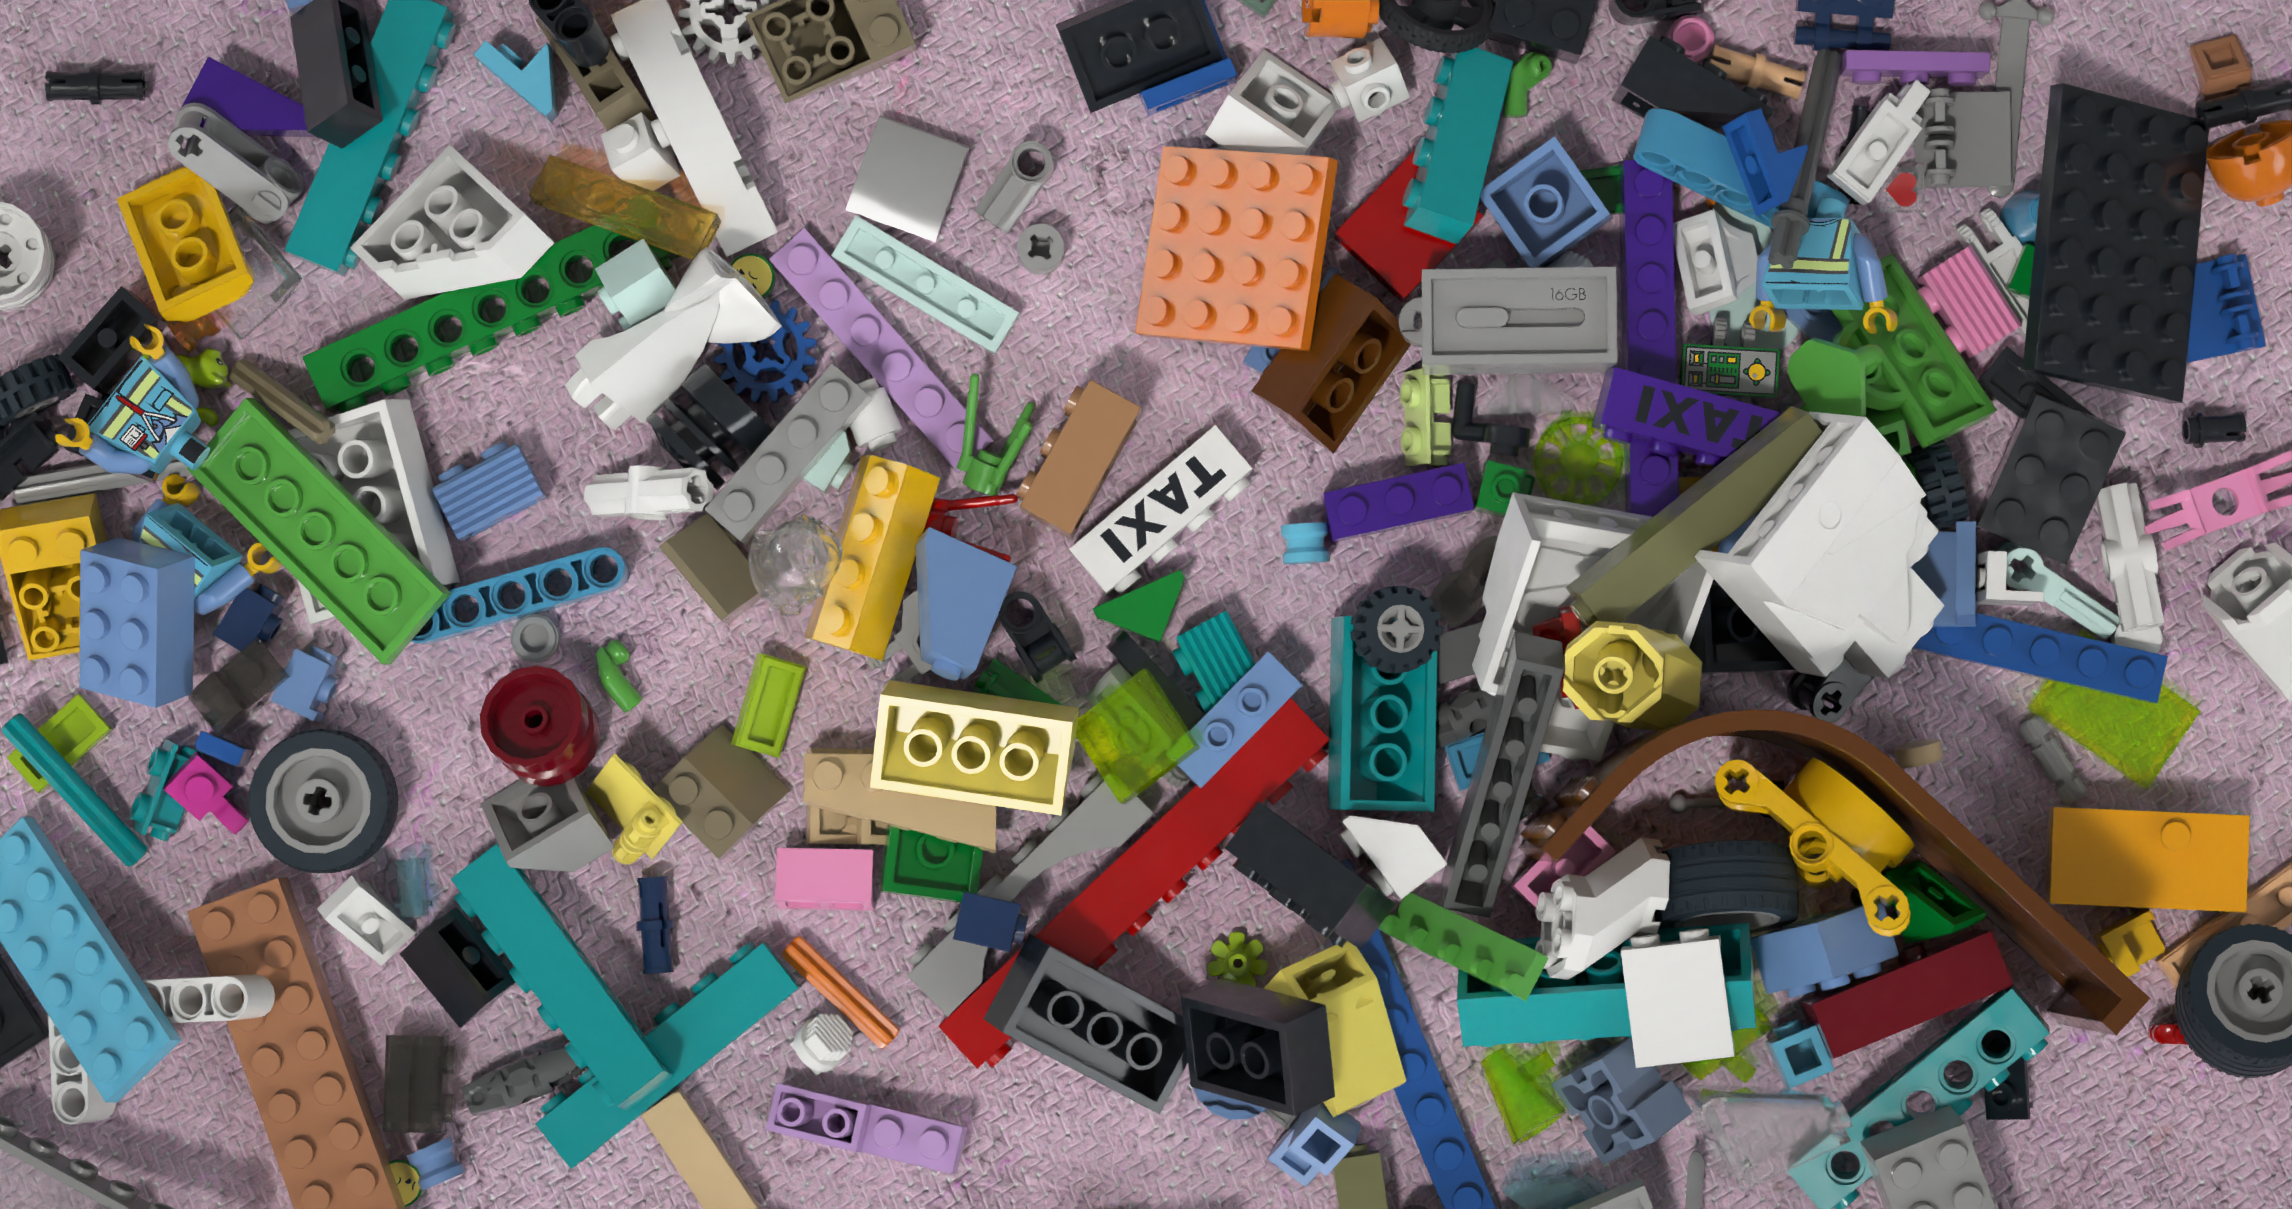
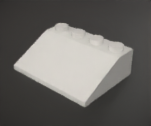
[288,399,460,624]

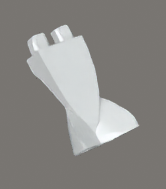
[565,247,782,431]

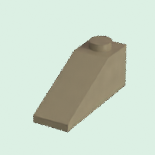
[536,19,656,131]

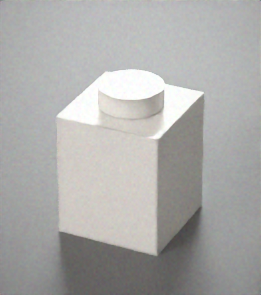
[601,112,680,198]

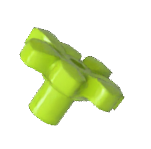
[1207,931,1268,987]

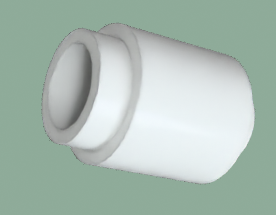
[849,378,902,453]

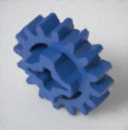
[714,300,818,404]

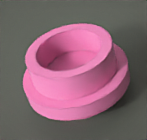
[1666,15,1714,63]

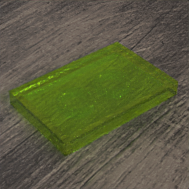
[2026,629,2201,790]

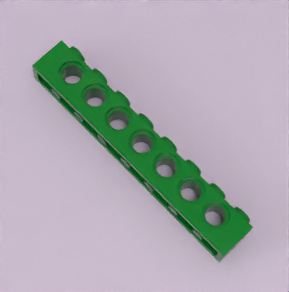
[302,199,680,413]

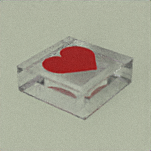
[1876,162,1925,213]

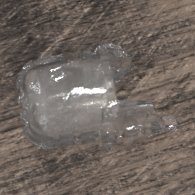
[748,514,843,617]

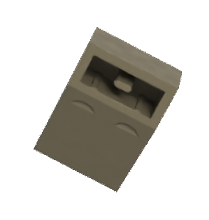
[745,0,917,104]

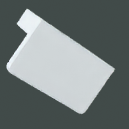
[1976,551,2044,606]

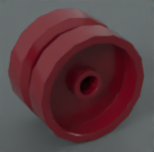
[480,665,601,787]

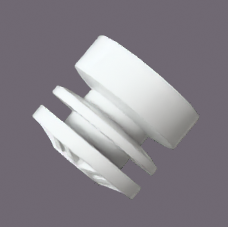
[0,202,56,312]

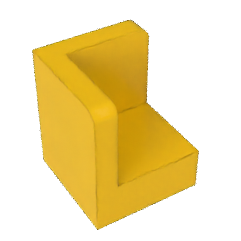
[2092,909,2165,977]

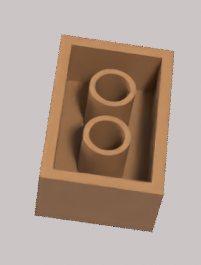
[1016,379,1141,540]

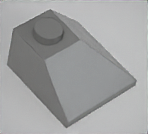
[480,776,615,872]

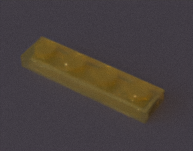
[529,155,721,260]

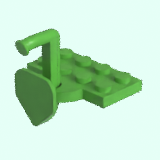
[1788,254,1997,448]

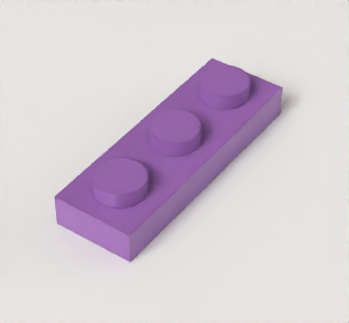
[1840,50,1990,86]

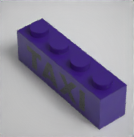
[1591,367,1782,469]

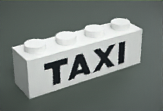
[1069,425,1253,595]

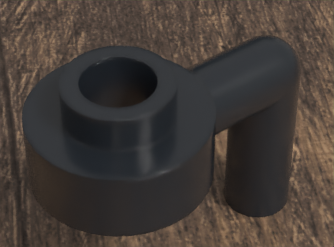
[1451,382,1531,456]

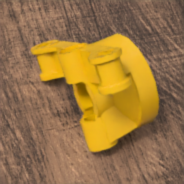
[1715,757,1915,937]

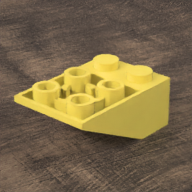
[1263,941,1406,1118]

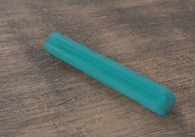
[1,713,147,867]

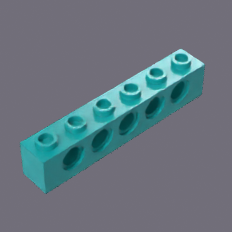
[1786,985,2050,1209]

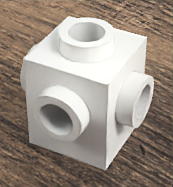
[1329,38,1410,123]

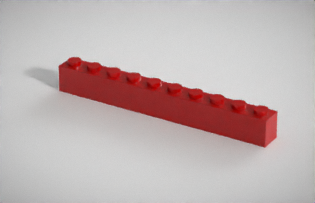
[938,698,1330,1069]

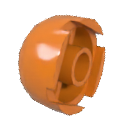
[2206,120,2292,207]

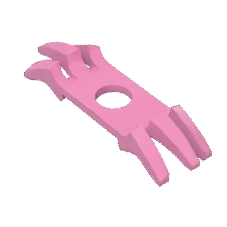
[2143,450,2292,551]

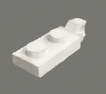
[1826,80,1931,205]

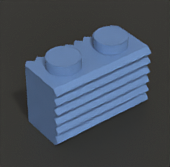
[432,441,547,542]

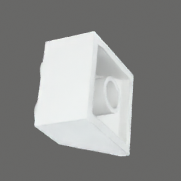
[1205,50,1340,155]

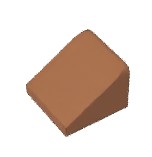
[2190,34,2252,100]

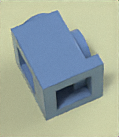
[270,645,339,722]

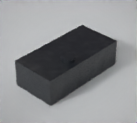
[983,934,1188,1114]

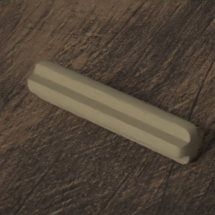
[229,359,336,444]

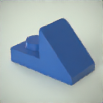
[1722,108,1809,216]

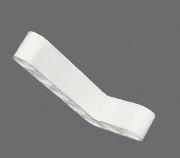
[48,974,275,1125]

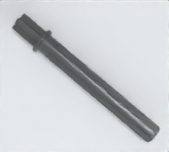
[1768,49,1842,269]

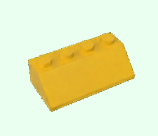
[804,455,940,661]

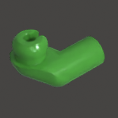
[1504,52,1552,118]
[596,639,642,713]

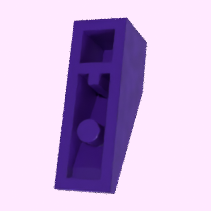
[182,57,315,137]

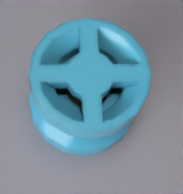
[1281,522,1330,565]

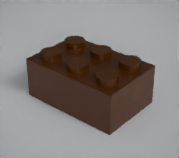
[1251,274,1411,454]

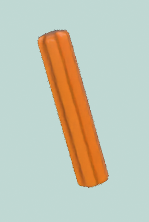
[782,936,900,1049]

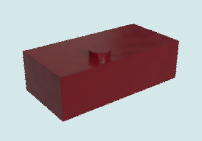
[1799,929,2014,1059]

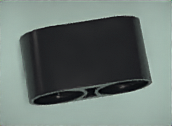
[529,0,610,68]

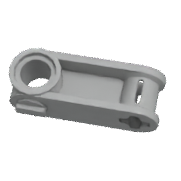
[168,102,304,224]

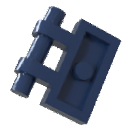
[1793,0,1894,51]

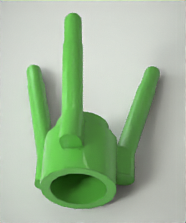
[956,373,1035,496]

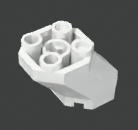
[2202,542,2292,702]
[1535,837,1670,980]

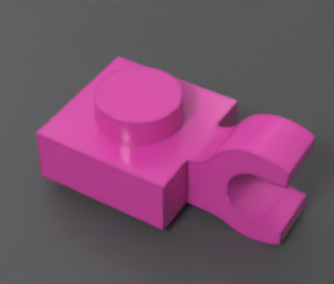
[163,751,249,835]

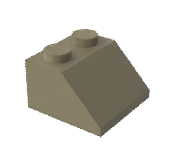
[659,513,773,625]
[652,724,791,859]

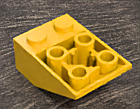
[0,493,107,661]

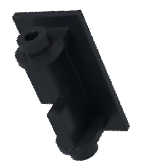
[0,411,60,501]
[1982,1030,2033,1120]

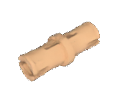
[1709,44,1806,100]

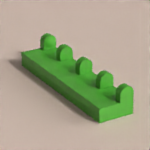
[1378,892,1549,1001]

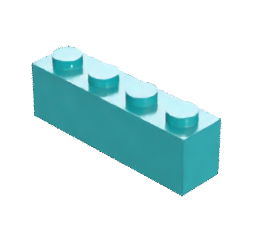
[1402,48,1513,244]

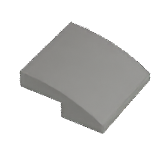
[846,115,970,242]

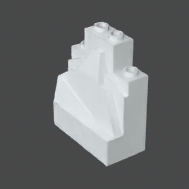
[1695,411,1944,679]
[1472,492,1714,761]

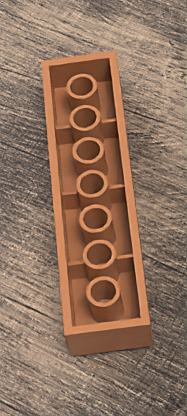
[187,877,408,1209]

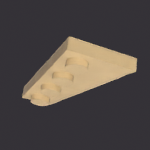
[803,753,997,853]

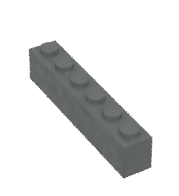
[1442,632,1564,918]

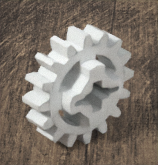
[678,0,777,67]

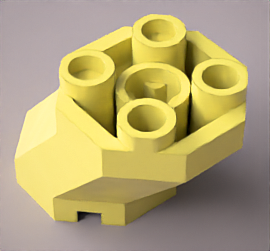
[1563,621,1702,730]

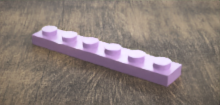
[769,228,994,474]

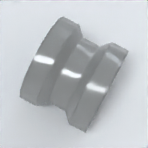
[1017,223,1065,275]

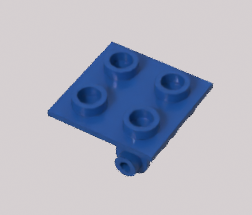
[2187,254,2266,363]

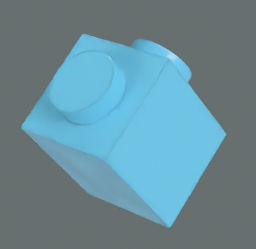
[1765,1019,1835,1089]

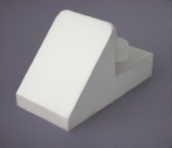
[317,876,416,966]

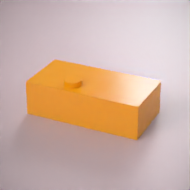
[2046,807,2250,912]

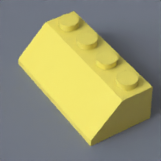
[870,680,1079,816]

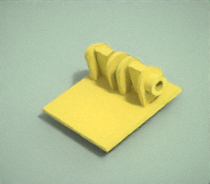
[586,754,683,865]

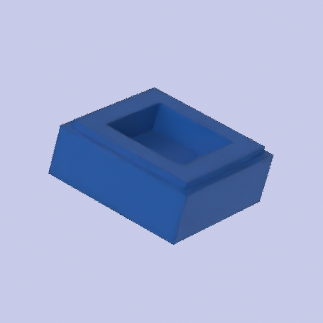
[195,731,254,767]

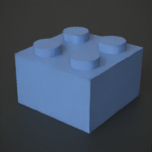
[1480,136,1613,268]
[1751,903,1899,998]

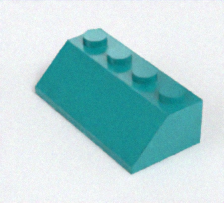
[1328,616,1437,812]

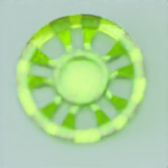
[1533,416,1623,505]

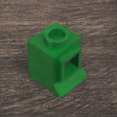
[1473,460,1535,518]

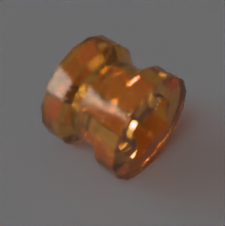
[162,313,221,353]

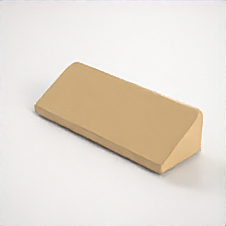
[641,1088,761,1209]

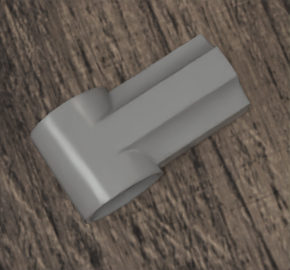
[974,141,1054,235]

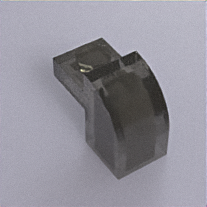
[188,640,290,737]

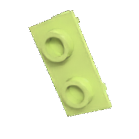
[1400,368,1451,467]

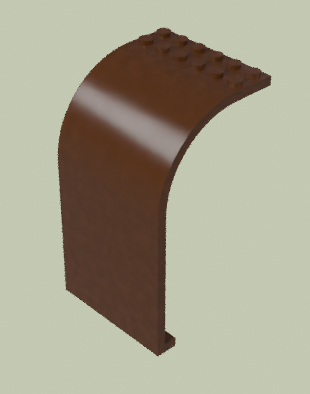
[1519,709,2151,1036]

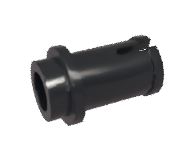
[2182,410,2247,448]

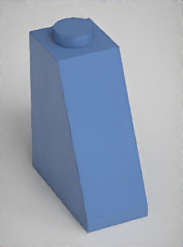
[915,527,1017,680]

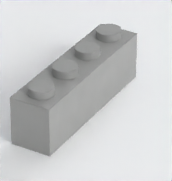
[704,364,872,545]

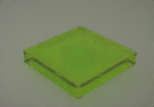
[1076,669,1200,804]

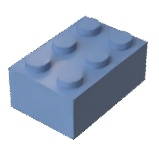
[79,537,195,708]

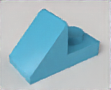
[473,41,558,123]

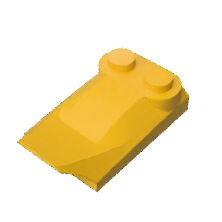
[116,166,254,322]

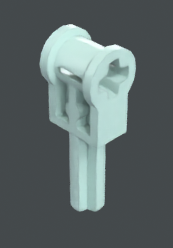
[1995,540,2119,639]

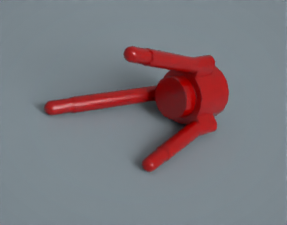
[923,494,1018,563]

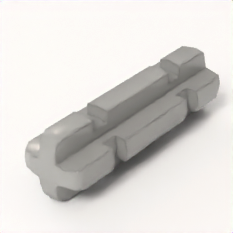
[2018,716,2087,804]

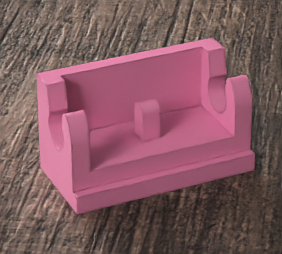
[775,848,875,911]

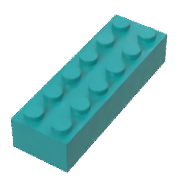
[1457,923,1756,1047]

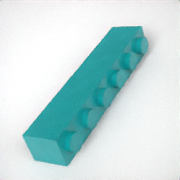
[284,0,456,277]
[451,843,674,1112]
[535,941,802,1169]

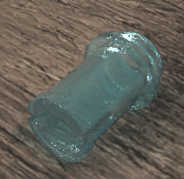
[394,858,433,919]

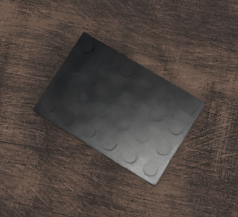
[2022,83,2209,404]

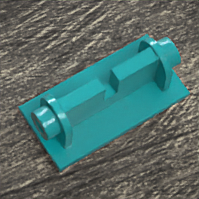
[130,738,201,842]

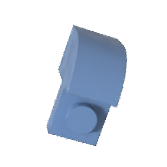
[1267,1103,1361,1187]

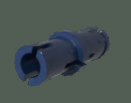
[636,876,675,974]

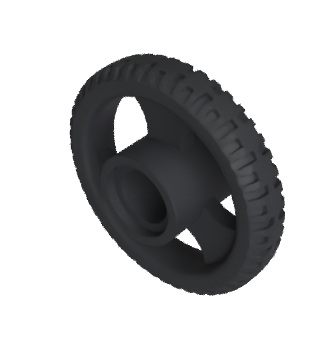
[1379,0,1495,53]

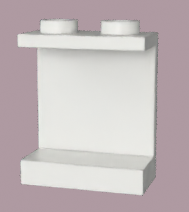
[1621,928,1735,1068]

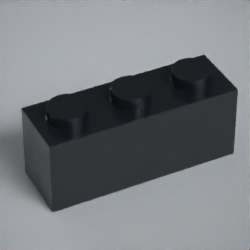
[290,0,383,149]

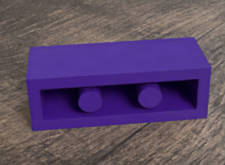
[1321,463,1474,543]

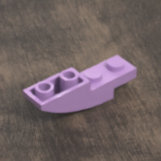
[766,1083,967,1174]

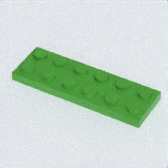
[187,398,451,665]

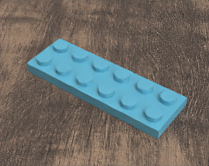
[0,817,182,1103]

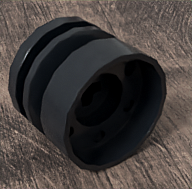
[646,362,773,491]

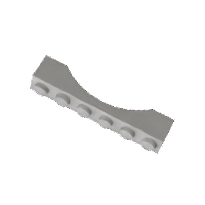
[907,772,1153,1017]

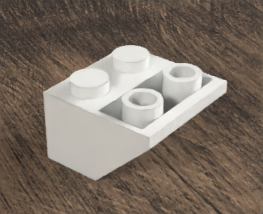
[1338,816,1447,899]

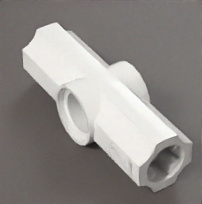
[584,465,713,521]
[2096,483,2164,632]

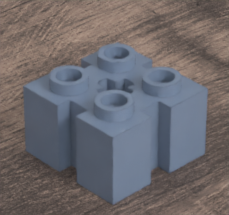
[1551,1037,1693,1165]

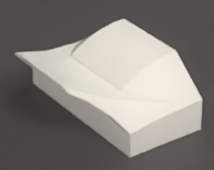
[1673,209,1758,316]

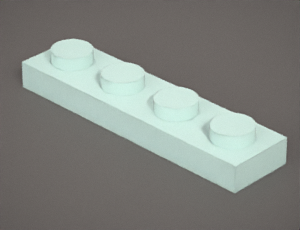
[831,215,1020,355]

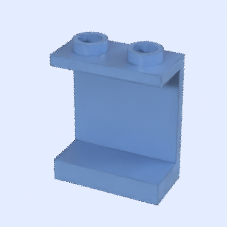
[1911,521,1977,627]

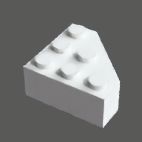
[350,145,554,300]

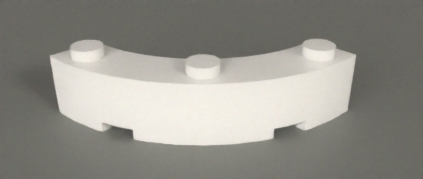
[610,0,778,257]

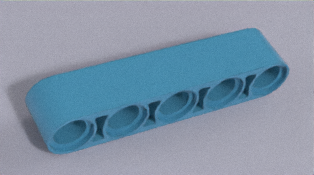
[1633,109,1849,229]
[411,547,630,645]

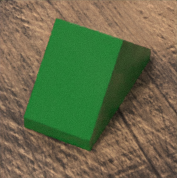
[1093,570,1184,643]
[1885,859,1987,944]

